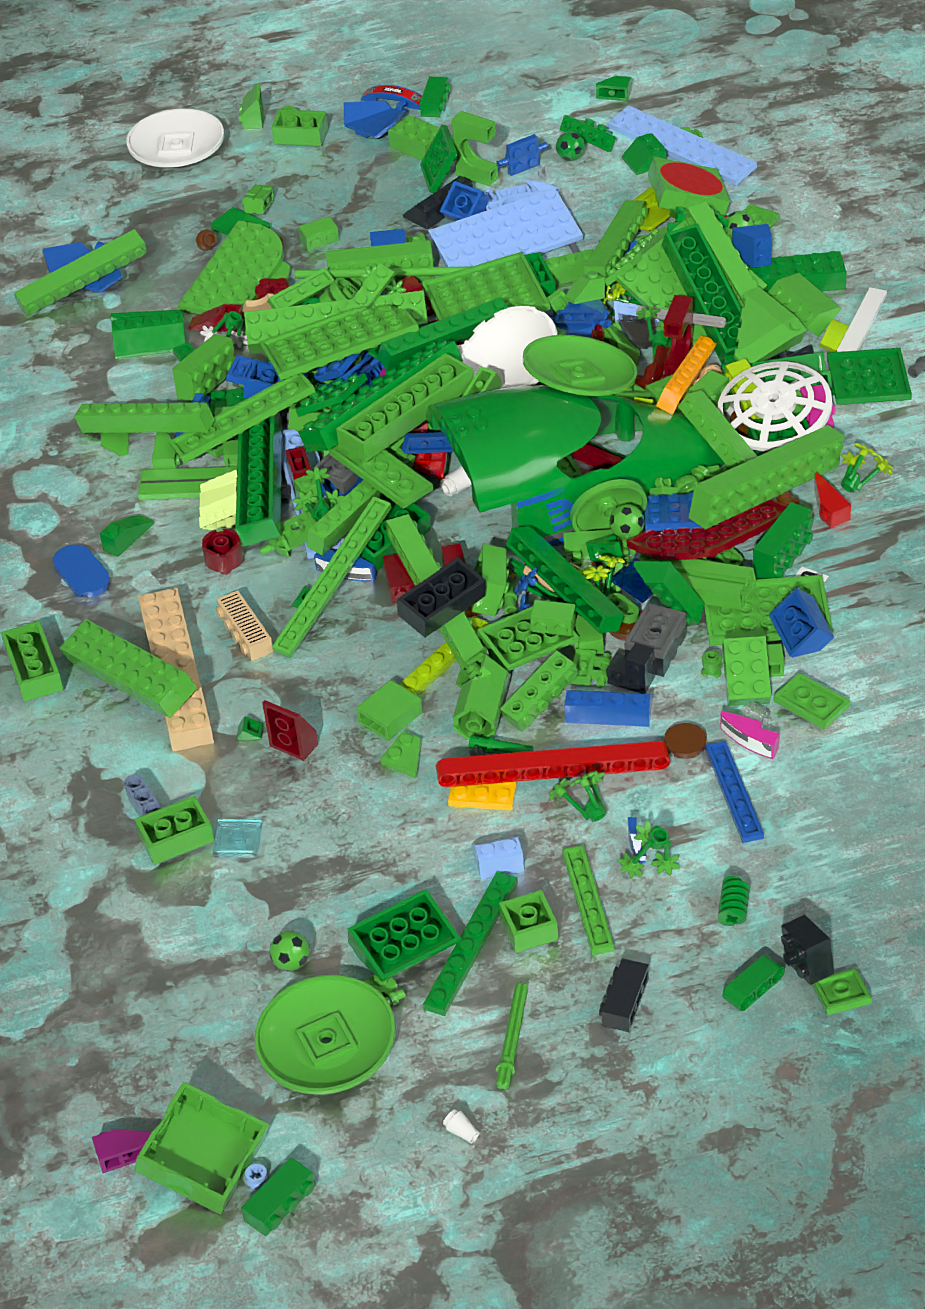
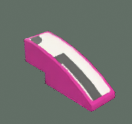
[720,711,780,759]

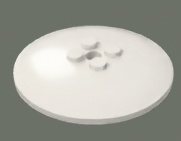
[126,109,224,167]

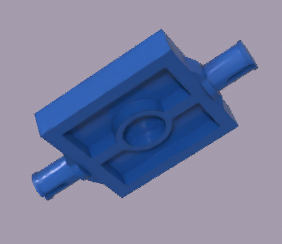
[496,134,548,176]

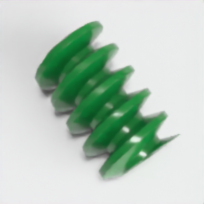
[718,876,750,926]

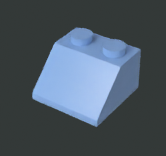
[472,836,524,879]

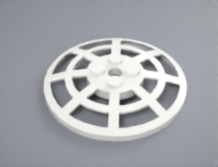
[717,362,833,451]

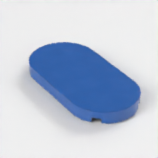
[53,545,110,597]

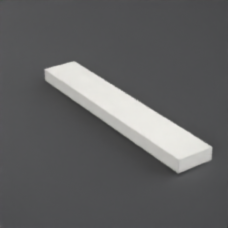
[837,287,887,352]

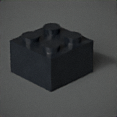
[781,914,834,985]

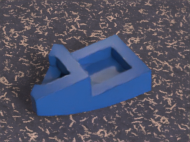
[628,817,646,863]

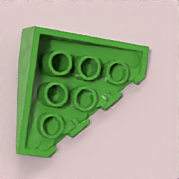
[734,286,807,364]

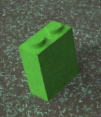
[356,680,422,741]

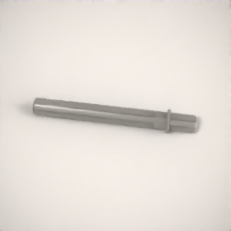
[636,305,727,328]

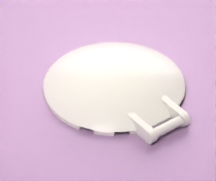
[456,306,558,388]

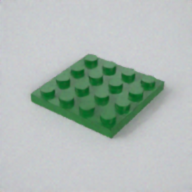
[827,347,912,405]

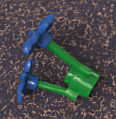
[514,568,564,612]

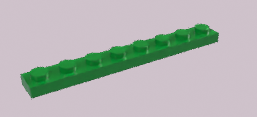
[423,871,518,1016]

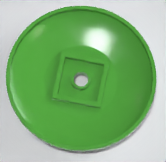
[522,335,637,396]
[255,975,396,1095]

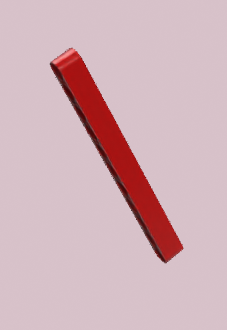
[435,741,671,787]

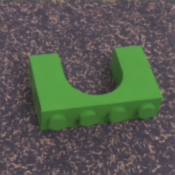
[451,111,499,186]

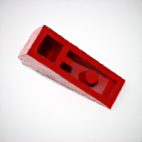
[814,472,851,528]

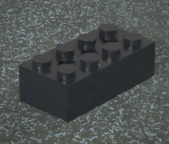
[397,558,486,638]

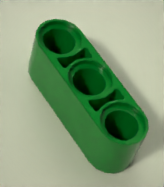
[722,954,785,1012]

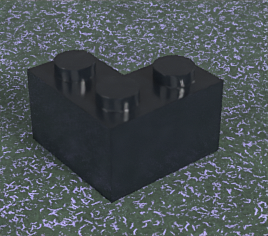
[606,643,655,693]

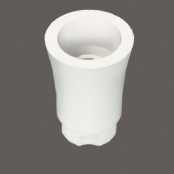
[440,465,471,497]

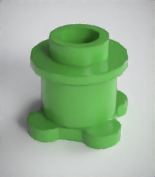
[701,651,723,678]

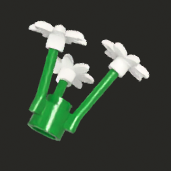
[200,311,248,348]

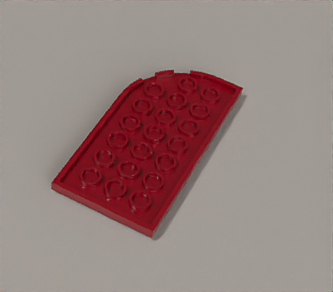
[626,499,788,560]

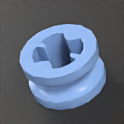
[245,1164,268,1189]

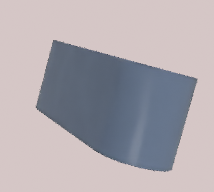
[124,774,161,817]

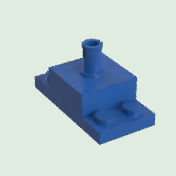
[226,355,308,398]

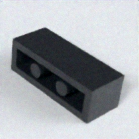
[599,958,649,1032]

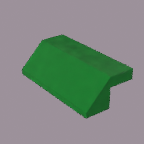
[750,352,833,389]

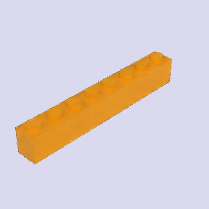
[656,336,717,415]

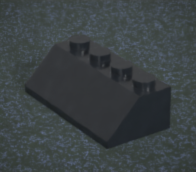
[403,176,473,230]

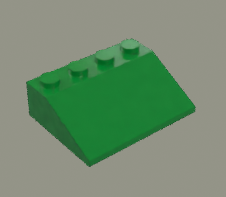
[348,889,461,982]

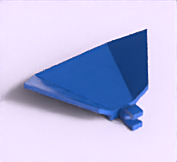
[343,100,408,138]
[43,241,122,293]
[552,299,612,339]

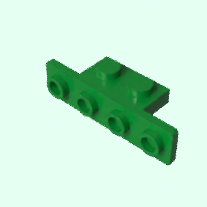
[560,115,616,152]

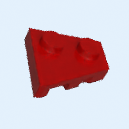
[412,452,447,480]

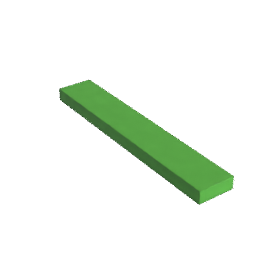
[562,845,614,955]

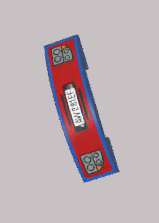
[361,85,422,110]

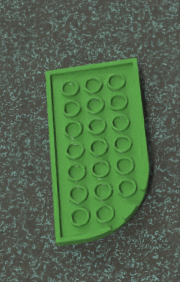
[178,221,284,319]
[259,305,419,380]

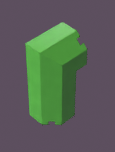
[453,651,511,740]

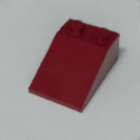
[262,700,318,761]

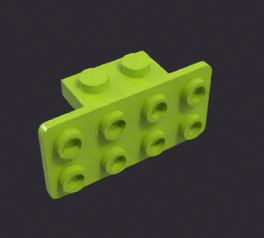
[633,186,670,231]

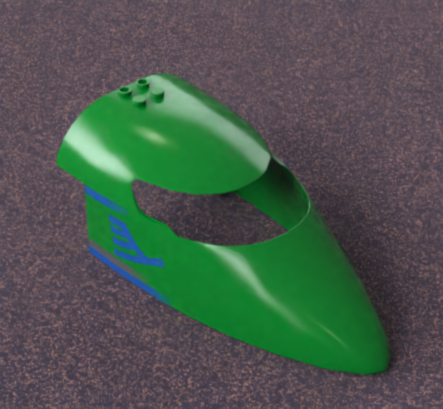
[426,385,739,546]

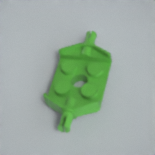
[259,510,319,557]

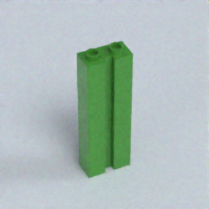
[627,554,757,610]

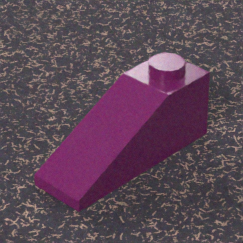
[92,1129,152,1173]

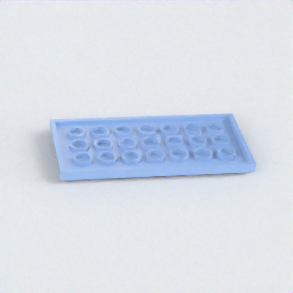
[428,188,583,267]

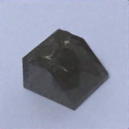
[618,313,656,349]

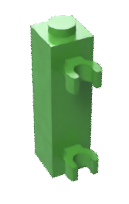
[563,530,636,566]

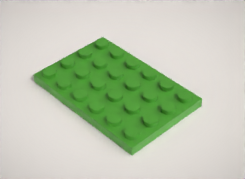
[704,575,833,646]

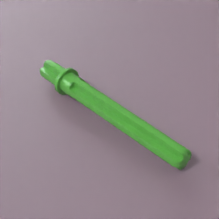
[496,983,528,1090]

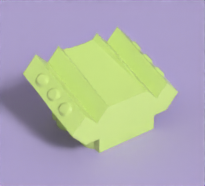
[199,470,237,530]

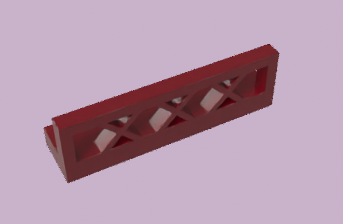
[572,442,624,469]

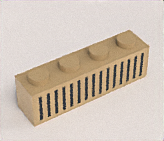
[215,590,273,661]

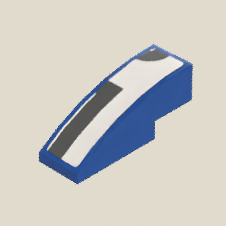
[314,549,376,581]

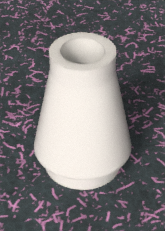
[443,1109,480,1144]

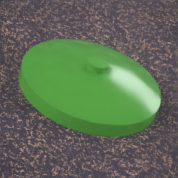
[570,479,647,532]

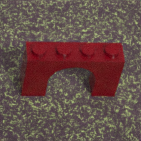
[664,295,693,375]
[383,543,466,603]

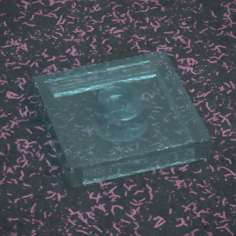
[213,819,262,858]

